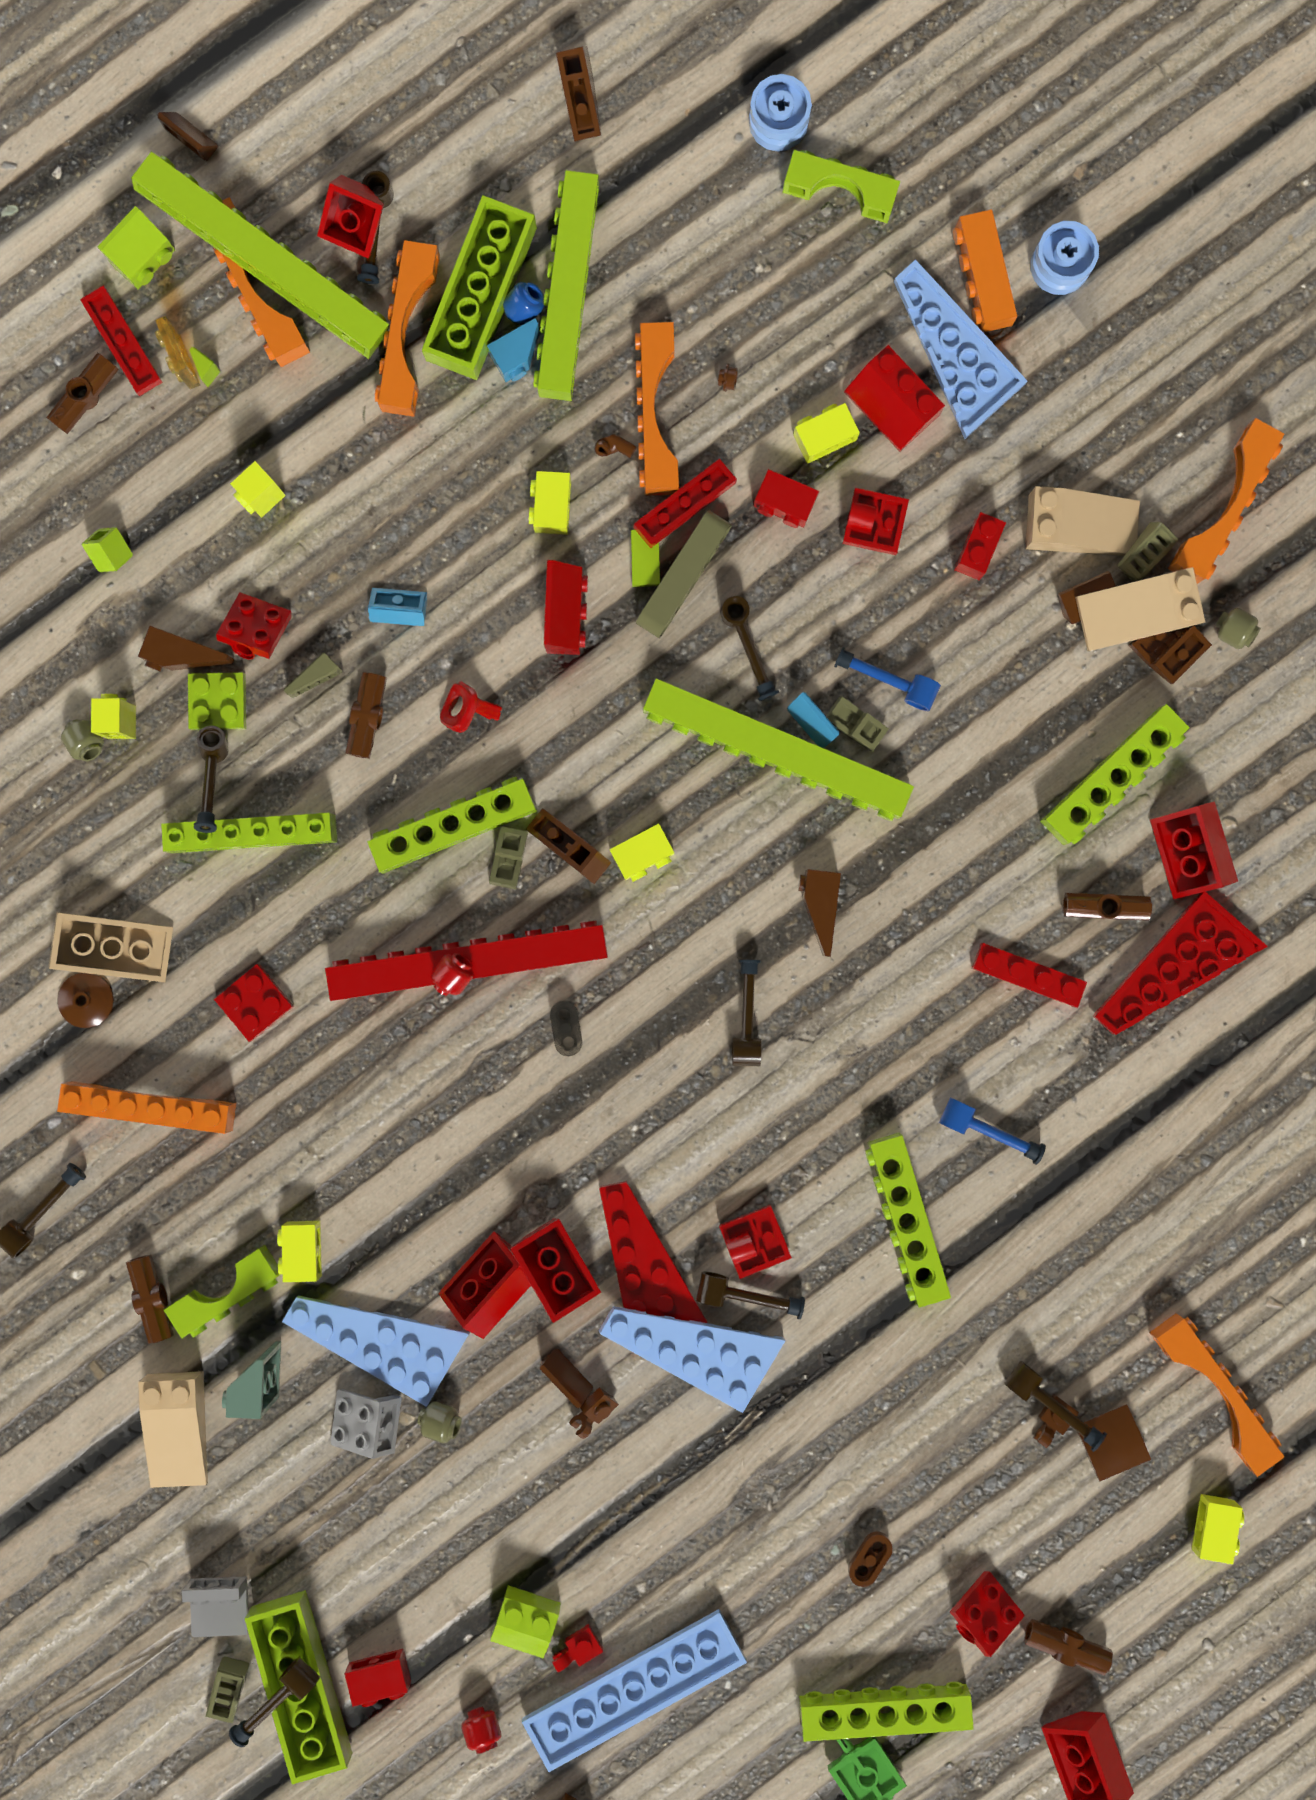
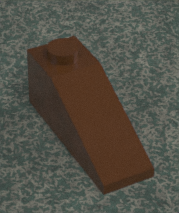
[556,46,601,141]
[138,626,234,672]
[526,808,611,884]
[798,869,841,957]

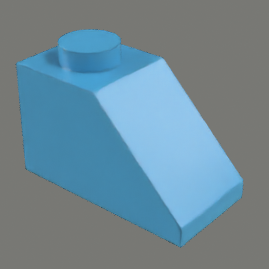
[487,318,540,383]

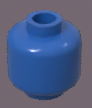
[503,282,544,325]

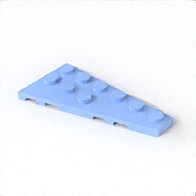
[894,259,1027,439]
[282,1295,470,1407]
[599,1306,786,1413]

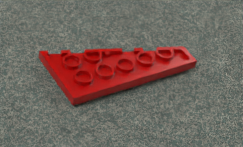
[1093,892,1268,1035]
[599,1181,708,1323]

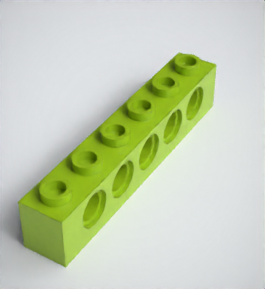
[1040,704,1190,845]
[367,777,537,874]
[161,813,337,853]
[865,1133,951,1308]
[799,1682,974,1742]

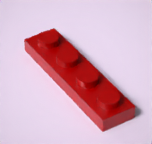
[80,285,163,396]
[633,459,737,548]
[972,943,1087,1008]

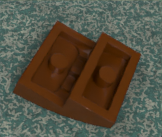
[1128,625,1212,684]
[1077,1404,1151,1482]

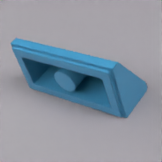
[368,588,427,626]
[787,692,840,748]

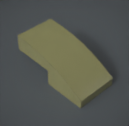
[826,696,889,751]
[489,826,528,890]

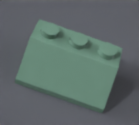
[222,1341,281,1419]

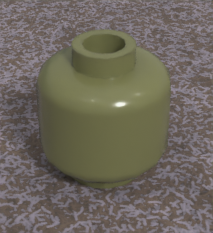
[1216,608,1261,650]
[61,719,104,761]
[417,1402,462,1443]

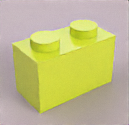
[793,403,860,464]
[230,461,286,518]
[529,471,571,535]
[91,694,136,739]
[609,824,675,882]
[277,1221,322,1282]
[1192,1494,1244,1565]

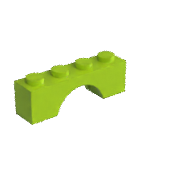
[783,150,900,224]
[164,1245,280,1339]

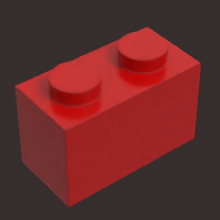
[754,469,819,528]
[954,512,1006,581]
[344,1648,411,1707]

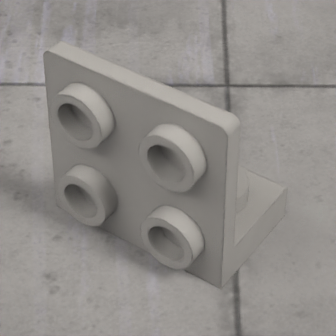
[331,1389,402,1459]
[182,1576,248,1637]

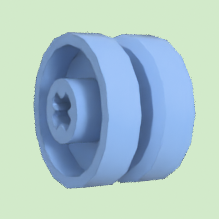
[749,74,812,152]
[1030,221,1099,295]

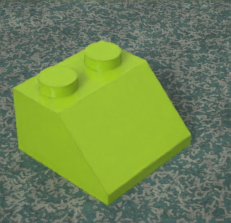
[97,206,175,290]
[490,1585,561,1658]

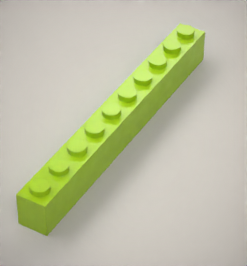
[131,151,389,359]
[643,679,914,821]

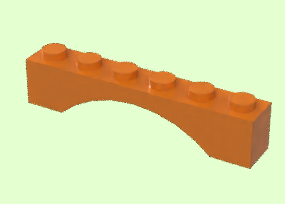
[213,197,310,367]
[375,240,440,417]
[635,322,679,496]
[1168,418,1285,584]
[57,1081,237,1134]
[1149,1313,1284,1477]

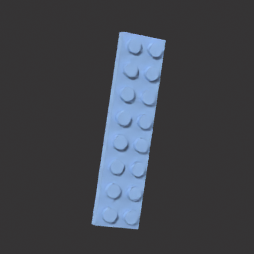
[522,1609,747,1772]

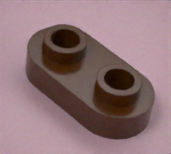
[848,1531,893,1587]

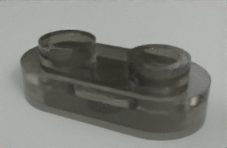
[550,1001,583,1056]

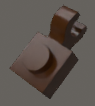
[569,1387,619,1439]
[1033,1394,1079,1448]

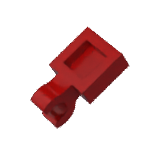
[552,1624,603,1672]

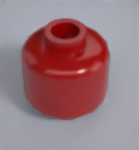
[431,953,474,996]
[461,1706,502,1754]

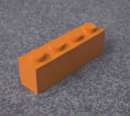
[953,209,1017,333]

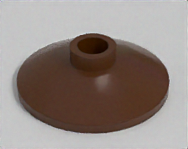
[57,973,114,1028]

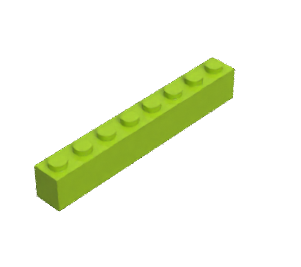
[533,170,599,401]

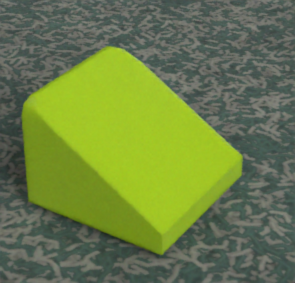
[189,347,220,387]

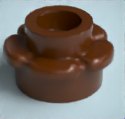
[718,364,738,392]

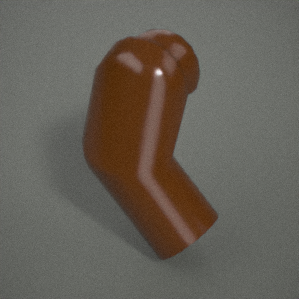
[594,434,637,458]

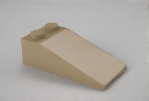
[1025,486,1140,556]
[1075,567,1205,651]
[48,912,173,982]
[138,1371,208,1488]

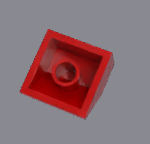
[317,175,384,259]

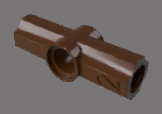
[46,352,119,434]
[345,672,387,759]
[1063,893,1152,921]
[126,1254,174,1344]
[1024,1619,1113,1676]

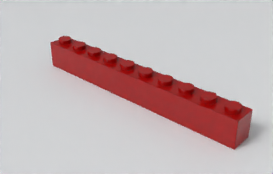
[325,920,608,1001]

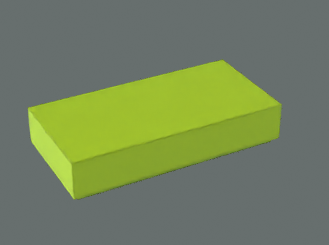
[631,530,660,587]

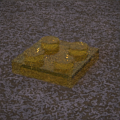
[155,316,200,389]

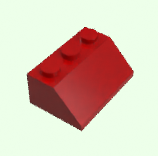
[844,345,945,452]
[544,560,588,655]
[1150,801,1238,899]
[510,1218,602,1323]
[438,1231,531,1339]
[1041,1711,1134,1800]

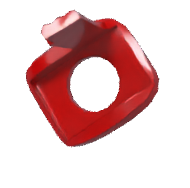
[440,681,502,733]

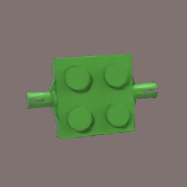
[827,1737,907,1800]

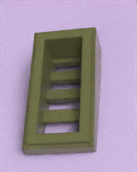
[1117,522,1178,582]
[283,653,343,698]
[205,1656,249,1724]

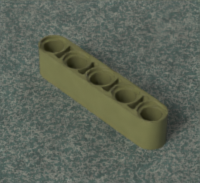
[636,510,732,639]

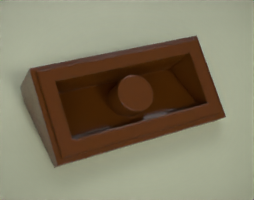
[157,112,218,161]
[1058,571,1116,624]
[540,1348,593,1409]

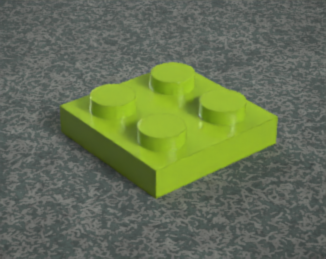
[188,672,246,730]

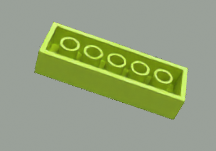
[422,195,537,380]
[244,1590,353,1785]

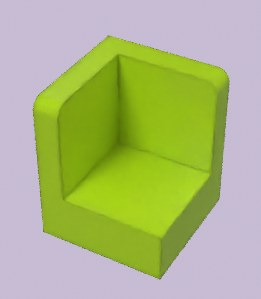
[81,527,133,572]

